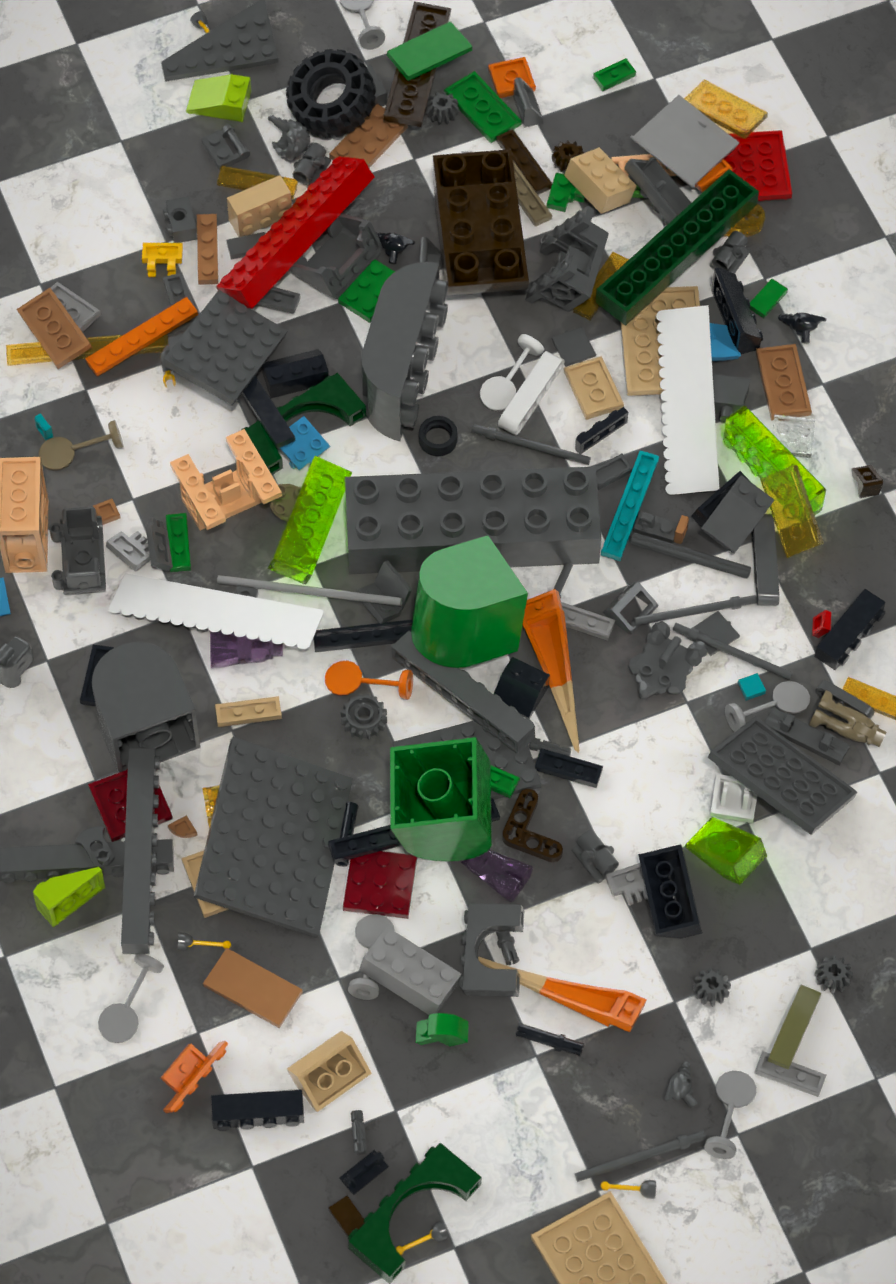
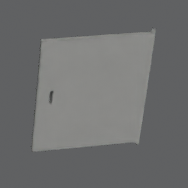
[630,95,739,189]

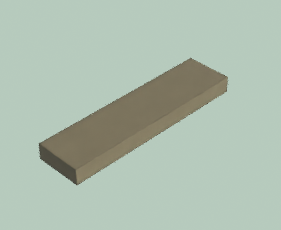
[513,161,552,227]

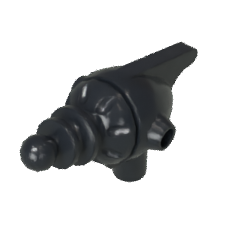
[376,232,415,264]
[778,312,827,344]

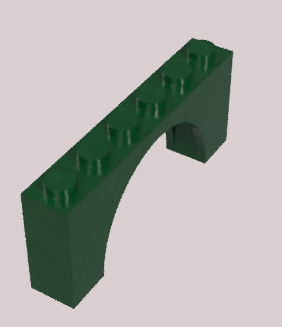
[242,372,366,475]
[348,1142,482,1284]

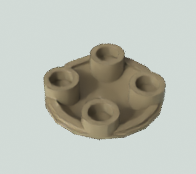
[269,484,309,522]

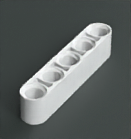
[498,351,565,436]

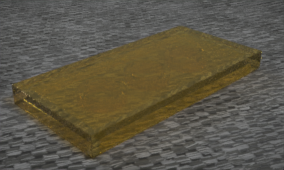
[684,79,768,139]
[760,465,824,558]

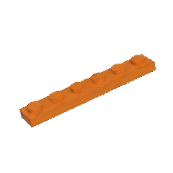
[85,297,198,377]

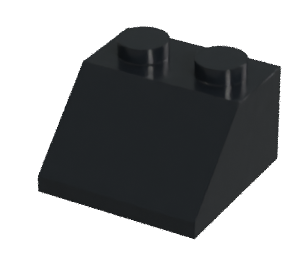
[494,657,550,719]

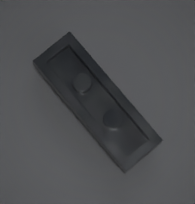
[575,407,629,454]
[80,644,114,706]
[535,748,603,788]

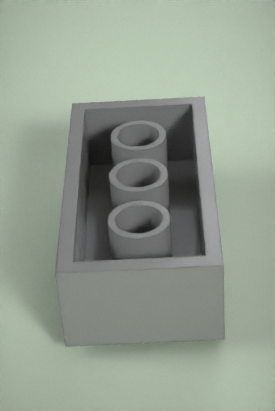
[359,927,461,1015]

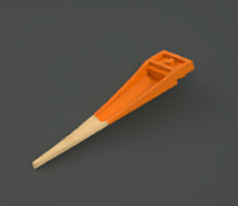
[523,589,580,753]
[478,957,647,1032]

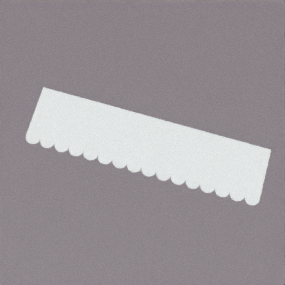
[656,305,719,495]
[109,573,325,649]

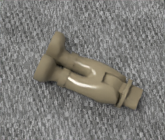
[809,690,887,747]

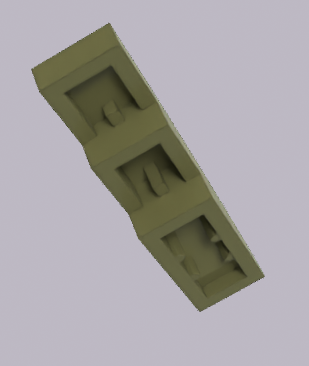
[768,985,822,1070]

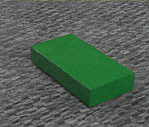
[750,279,788,318]

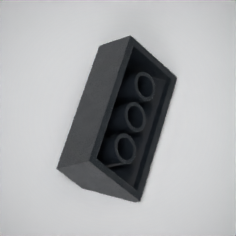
[711,267,763,354]
[638,844,703,939]

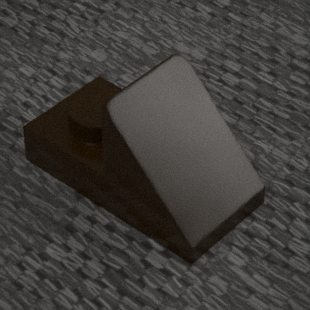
[851,465,883,498]

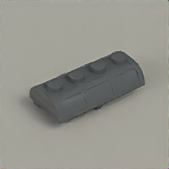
[625,157,691,225]

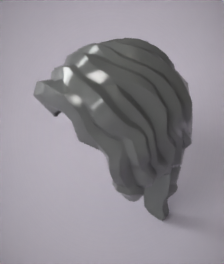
[268,115,311,161]

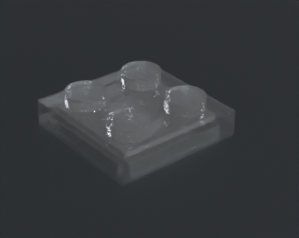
[770,414,815,458]

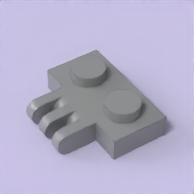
[106,531,150,571]
[605,863,648,906]

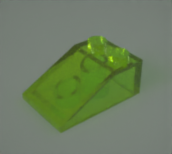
[685,817,767,885]

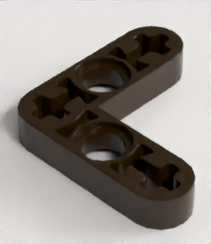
[502,788,563,862]

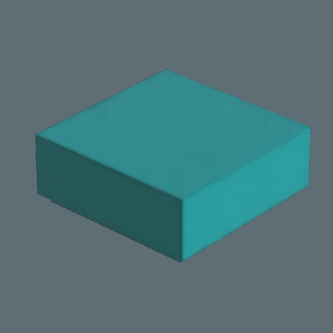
[34,413,53,441]
[738,673,766,701]

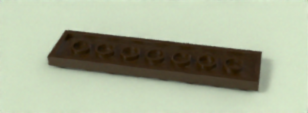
[383,1,452,127]

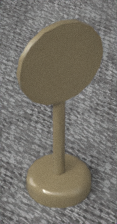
[39,420,124,471]

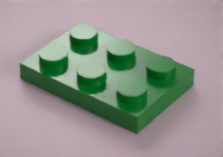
[338,259,395,323]

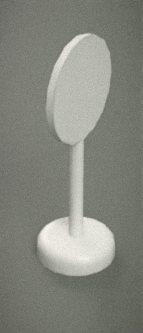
[480,334,544,411]

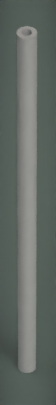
[217,575,402,606]

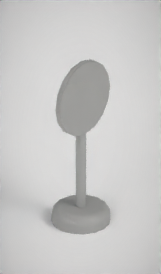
[340,0,385,50]
[725,681,810,732]
[348,914,394,1000]
[98,954,164,1043]
[704,1071,756,1159]

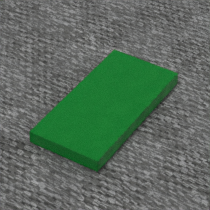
[387,21,473,81]
[444,71,522,143]

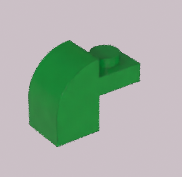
[416,1013,469,1047]

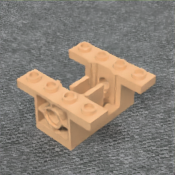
[170,429,282,530]

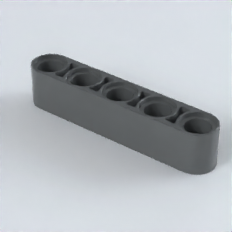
[752,514,779,605]

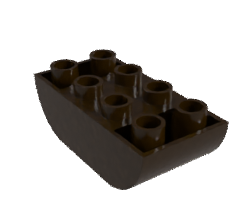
[433,149,529,296]

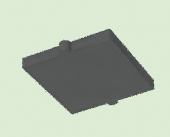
[552,327,596,367]
[693,611,740,656]

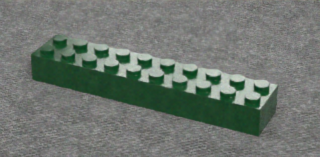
[595,169,759,326]

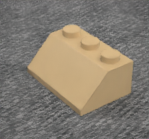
[287,1031,372,1112]

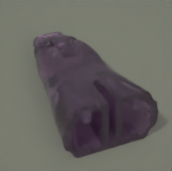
[210,630,283,669]
[461,849,533,902]

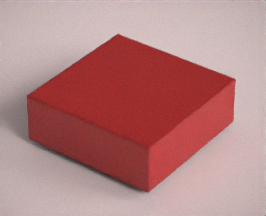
[812,610,831,638]

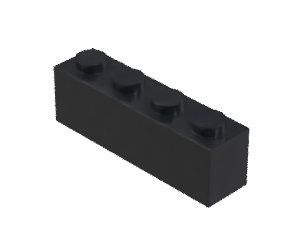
[814,589,886,670]
[211,1089,304,1131]

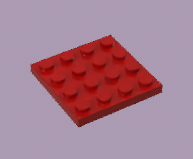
[724,130,792,201]

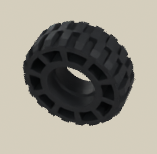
[286,49,376,138]

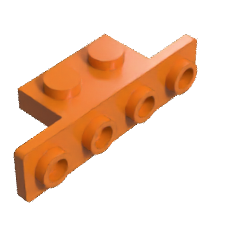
[161,1041,228,1113]

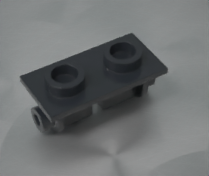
[339,1150,389,1195]

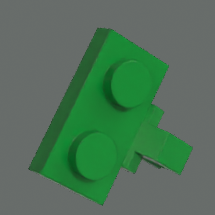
[546,172,585,212]

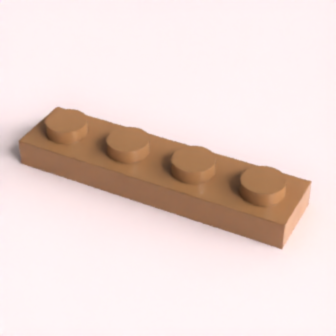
[197,214,218,285]

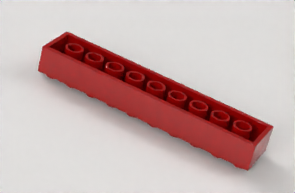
[216,156,375,309]

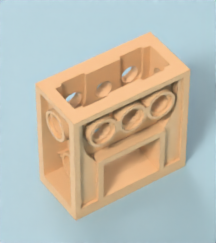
[0,457,49,573]

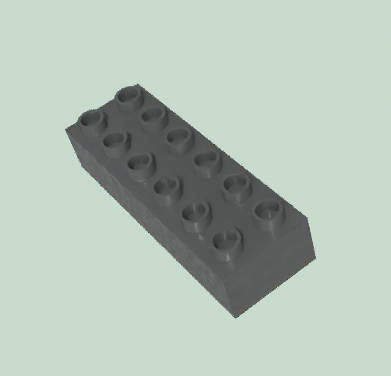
[345,466,602,574]

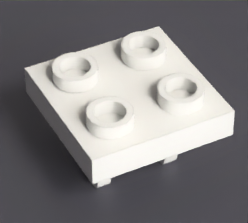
[710,774,757,823]

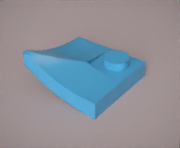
[709,323,741,361]

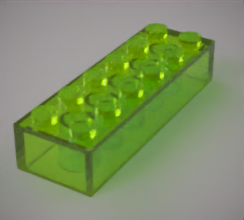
[723,406,826,523]
[268,455,352,585]

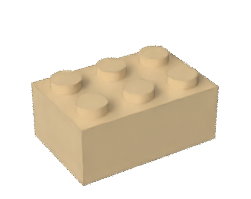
[564,147,637,214]
[227,175,292,237]

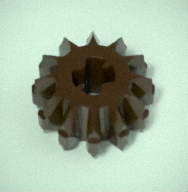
[552,140,584,172]

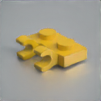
[142,243,183,277]

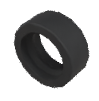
[419,416,458,457]

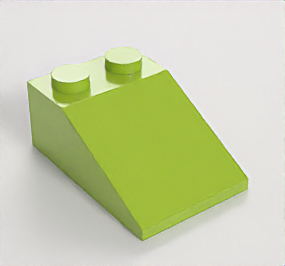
[186,74,251,122]
[33,867,105,928]

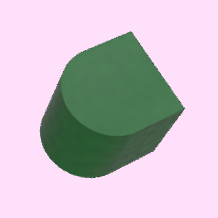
[411,535,528,668]
[390,737,492,861]

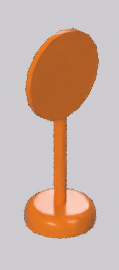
[325,660,413,700]

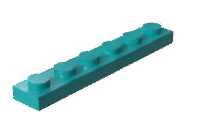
[601,450,659,561]

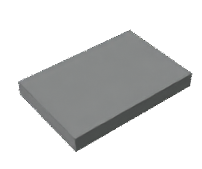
[51,282,101,332]

